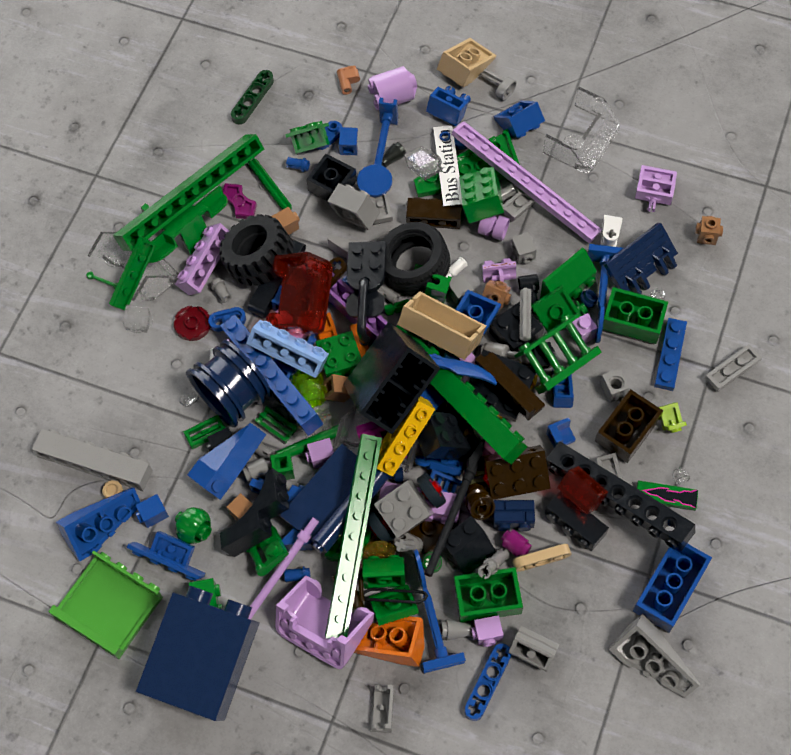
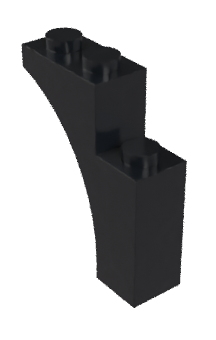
[220,468,289,557]

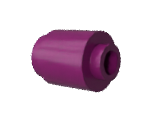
[501,529,532,557]

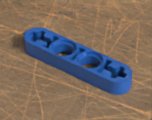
[465,643,511,721]

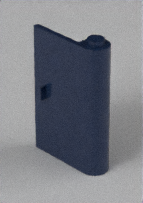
[280,444,389,553]

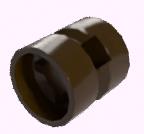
[463,484,495,520]

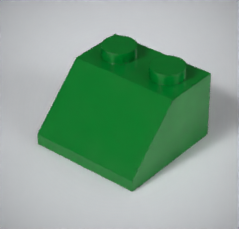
[363,555,405,589]

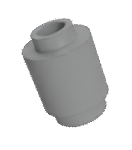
[242,457,272,482]

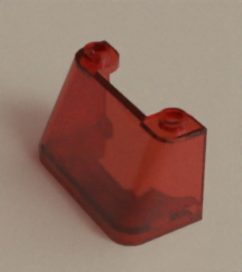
[266,252,332,334]

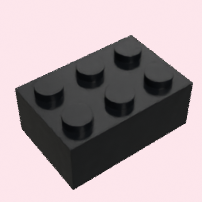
[417,412,478,461]

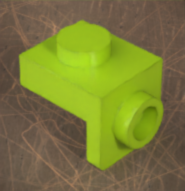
[659,402,687,433]

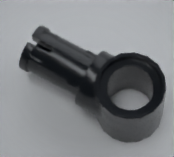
[518,274,540,311]

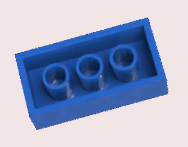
[633,543,712,633]

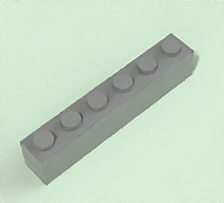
[32,429,153,491]

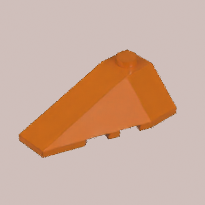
[354,616,424,667]

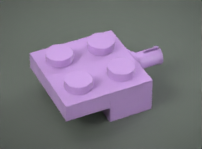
[635,165,677,212]

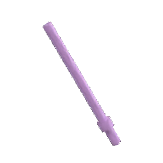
[249,517,319,619]

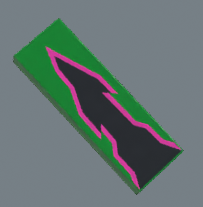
[637,480,698,511]

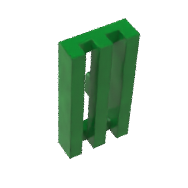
[255,406,297,444]
[183,415,225,450]

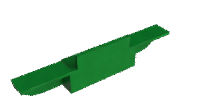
[149,185,228,263]

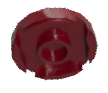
[174,306,210,341]

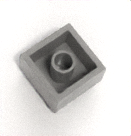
[328,183,380,230]

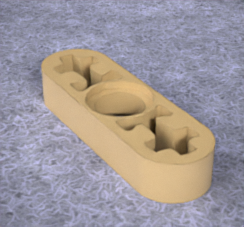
[512,544,572,572]

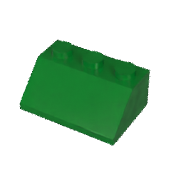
[540,247,597,299]

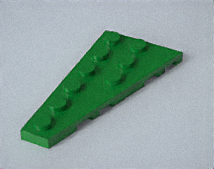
[414,129,520,197]

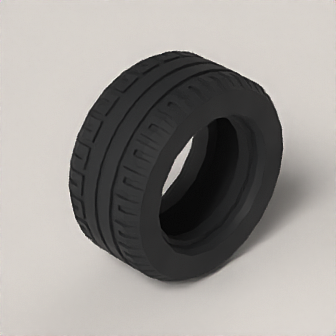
[382,222,451,295]

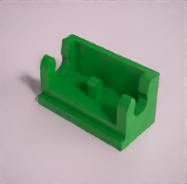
[425,274,452,303]

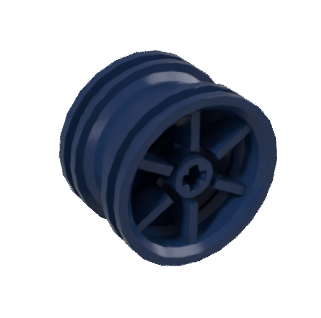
[186,340,272,428]

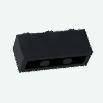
[545,489,609,552]

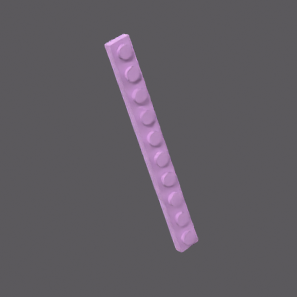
[451,121,602,244]

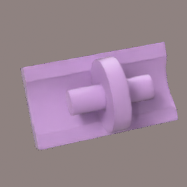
[482,258,516,283]

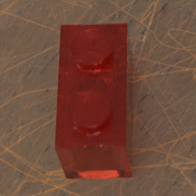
[557,466,608,514]

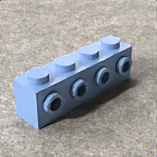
[246,320,329,378]

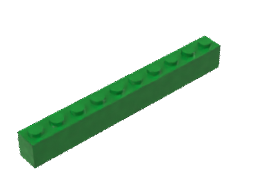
[113,134,264,251]
[396,325,528,464]

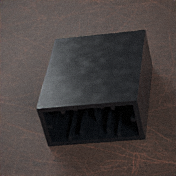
[343,322,440,434]

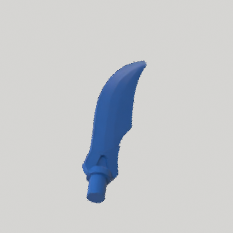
[429,354,497,385]

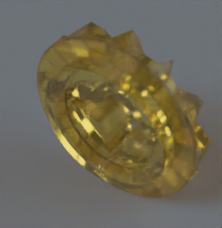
[363,541,396,558]

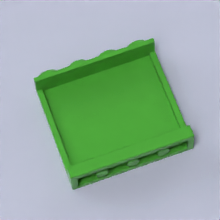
[48,550,163,659]

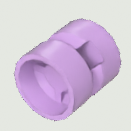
[478,215,510,241]

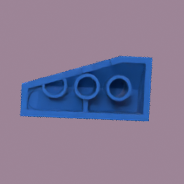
[187,423,267,500]
[56,487,140,561]

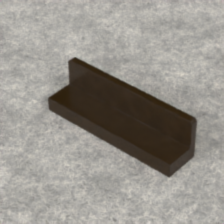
[475,352,545,421]

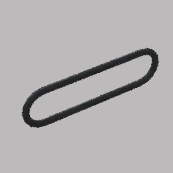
[363,588,428,604]

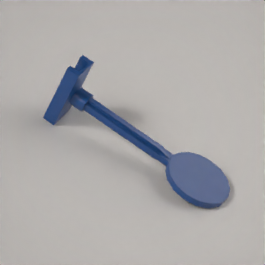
[357,97,398,197]
[588,244,624,343]
[413,549,466,674]

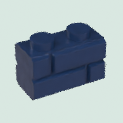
[493,500,535,532]

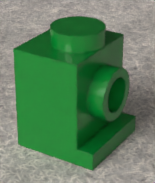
[270,452,295,480]

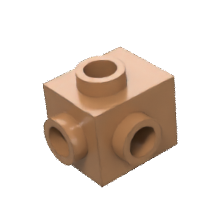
[695,216,723,245]
[482,280,512,309]

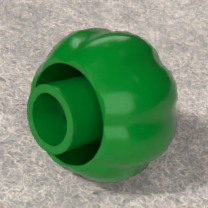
[175,507,212,544]

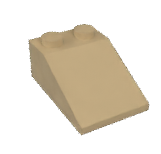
[437,38,497,87]

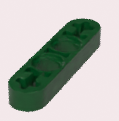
[231,70,274,125]

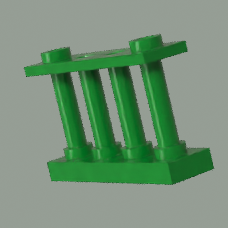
[514,313,602,394]

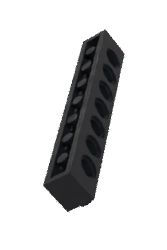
[546,441,696,552]

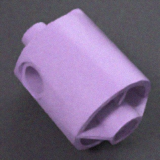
[368,66,417,110]

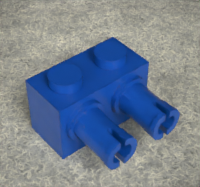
[426,86,471,126]

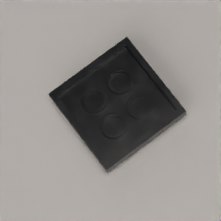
[469,349,536,422]

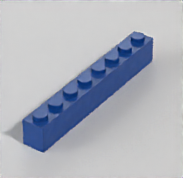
[220,315,323,436]

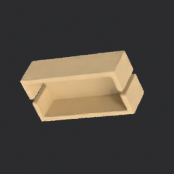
[397,292,486,360]

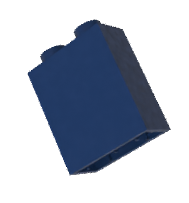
[136,585,260,721]

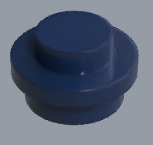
[580,289,598,307]

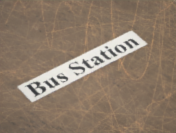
[433,125,462,206]

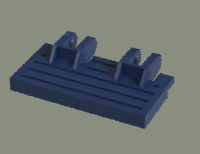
[603,223,678,294]

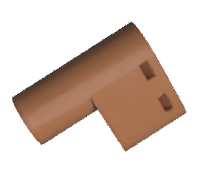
[337,66,360,95]

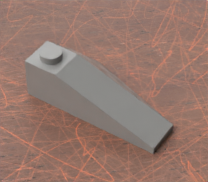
[609,614,700,698]

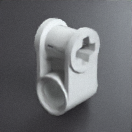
[600,215,623,247]

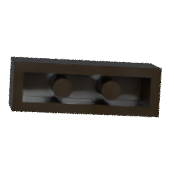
[406,197,462,229]

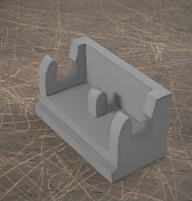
[370,685,394,733]

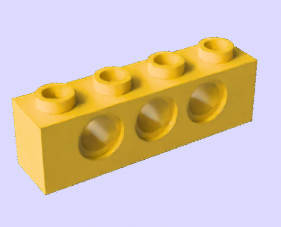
[377,396,435,476]

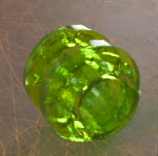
[291,370,328,409]

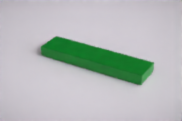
[109,236,157,311]

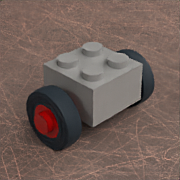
[368,473,446,544]

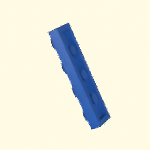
[654,318,687,391]

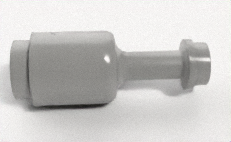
[481,342,529,364]

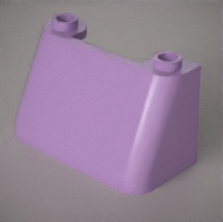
[275,576,374,669]

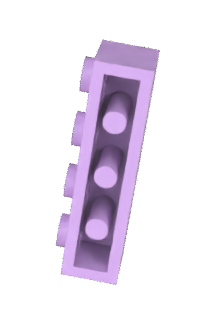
[175,223,229,295]

